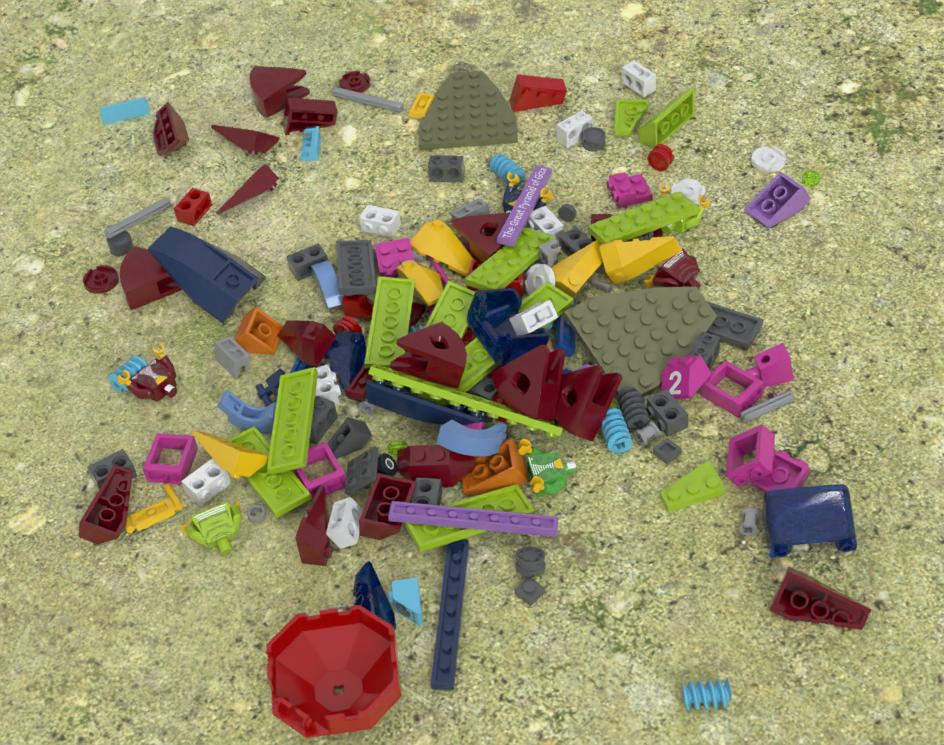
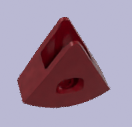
[249,66,310,118]
[451,212,511,265]
[120,246,182,310]
[390,322,467,388]
[491,345,565,421]
[555,365,622,442]

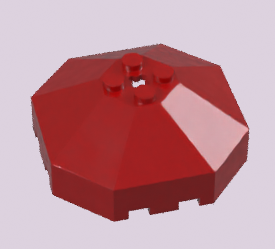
[266,605,402,738]

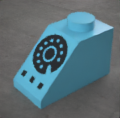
[388,578,423,626]

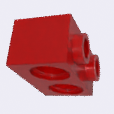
[174,188,212,226]

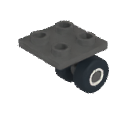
[345,446,397,495]

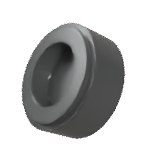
[558,204,577,222]

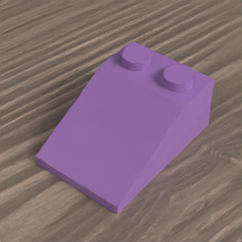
[744,172,811,228]

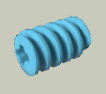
[490,154,526,187]
[108,355,148,393]
[601,408,633,453]
[682,678,731,711]

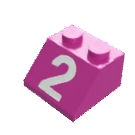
[661,355,712,399]

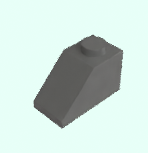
[327,417,372,459]

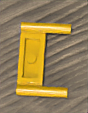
[124,484,184,533]

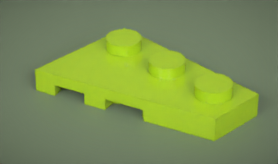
[614,100,649,136]
[660,460,726,512]

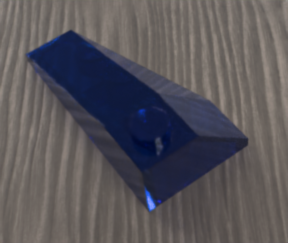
[324,330,366,402]
[353,561,396,631]

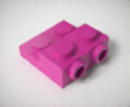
[607,172,652,208]
[374,238,414,278]
[751,450,811,504]

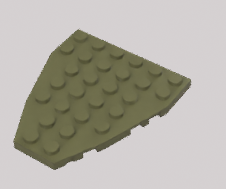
[419,71,518,150]
[564,287,717,397]

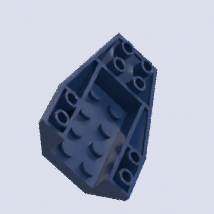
[148,226,266,323]
[366,380,493,425]

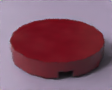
[339,71,371,93]
[83,265,119,294]

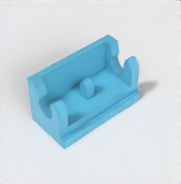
[300,127,321,161]

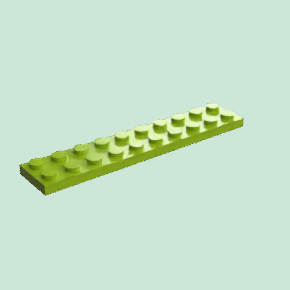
[411,282,574,406]
[369,363,563,438]

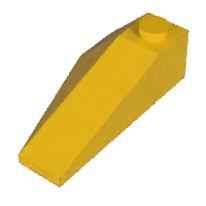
[410,219,474,276]

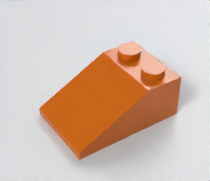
[462,439,528,496]

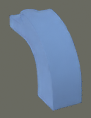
[311,260,344,309]
[217,390,276,434]
[437,420,507,456]

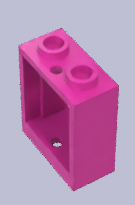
[701,360,764,418]
[726,424,775,487]
[143,433,198,485]
[293,442,346,502]

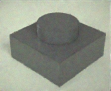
[653,438,682,464]
[514,577,545,606]

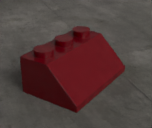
[359,473,417,540]

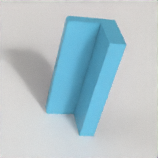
[99,97,150,125]

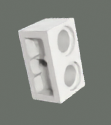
[622,61,656,97]
[556,111,593,148]
[359,205,401,238]
[526,206,564,241]
[510,300,558,336]
[315,364,341,405]
[181,458,231,506]
[326,497,363,549]

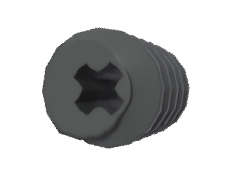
[617,387,650,430]

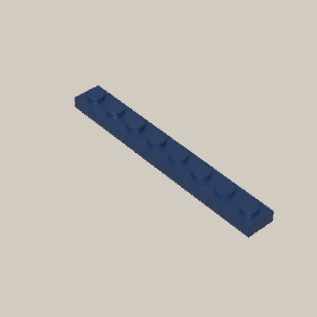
[431,540,470,690]

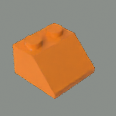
[234,307,283,355]

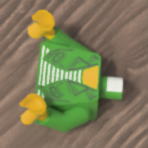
[518,439,577,498]

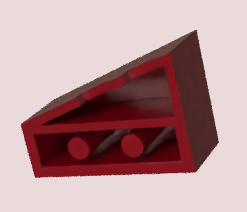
[282,98,338,136]

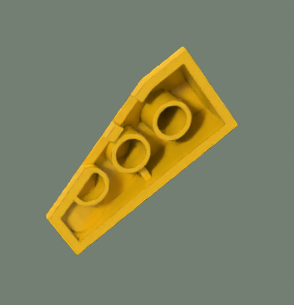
[599,236,682,285]
[551,240,603,298]
[396,260,443,306]
[193,431,269,479]

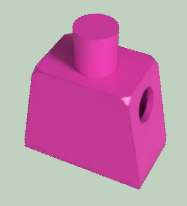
[745,343,794,387]

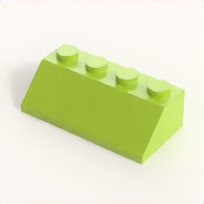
[638,88,695,149]

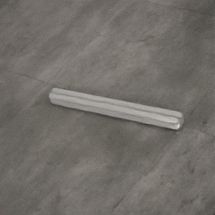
[332,87,404,112]
[104,198,171,239]

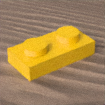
[409,93,435,119]

